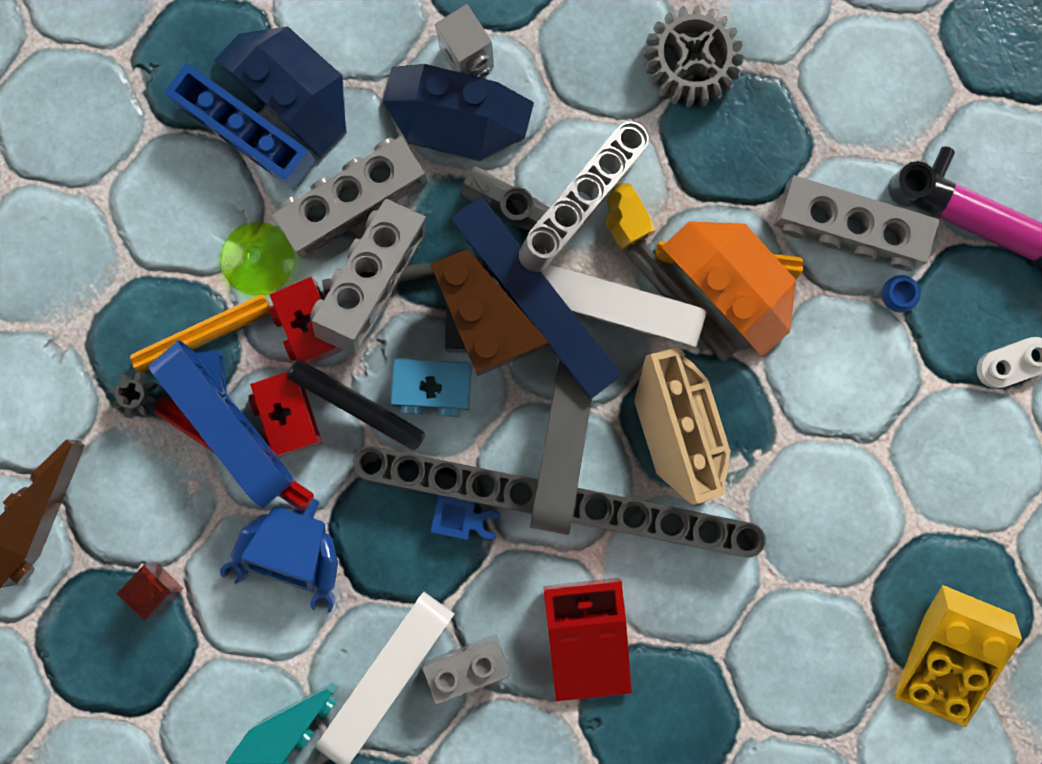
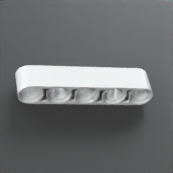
[541,265,707,348]
[314,592,455,764]

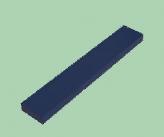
[450,196,622,400]

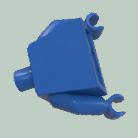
[220,499,338,613]

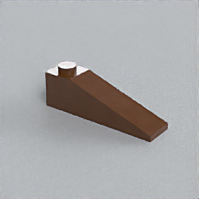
[0,439,85,588]

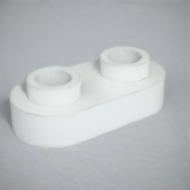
[977,337,1042,388]

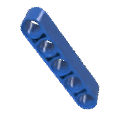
[149,340,294,508]

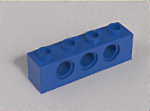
[164,62,316,191]

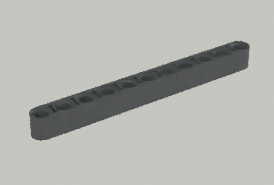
[353,446,766,557]

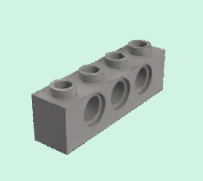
[272,135,428,259]
[774,175,940,271]
[310,198,426,356]

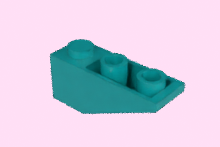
[225,683,338,764]

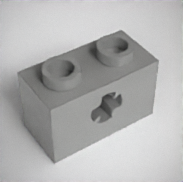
[435,4,494,79]
[422,634,510,705]

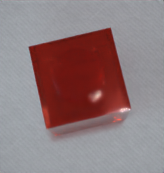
[117,562,183,621]

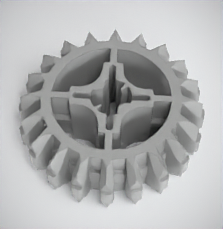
[643,5,744,108]

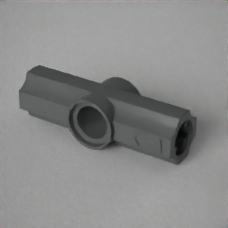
[459,166,569,232]

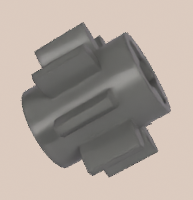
[109,372,159,419]

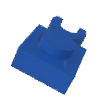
[430,495,500,540]

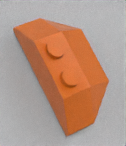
[661,221,796,357]

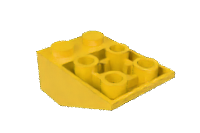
[894,585,1022,728]

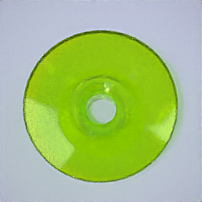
[220,222,295,296]

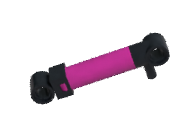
[888,146,1042,271]

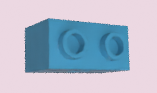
[391,359,472,417]

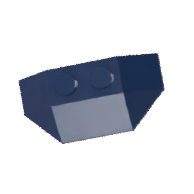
[214,26,347,159]
[383,64,534,161]

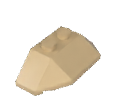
[634,347,731,505]

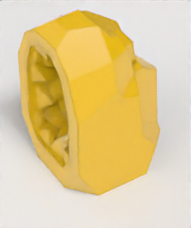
[605,183,655,251]

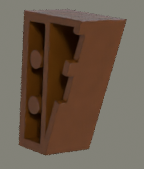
[431,249,549,376]

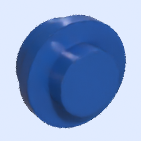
[881,275,920,313]

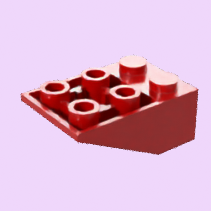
[543,578,632,702]

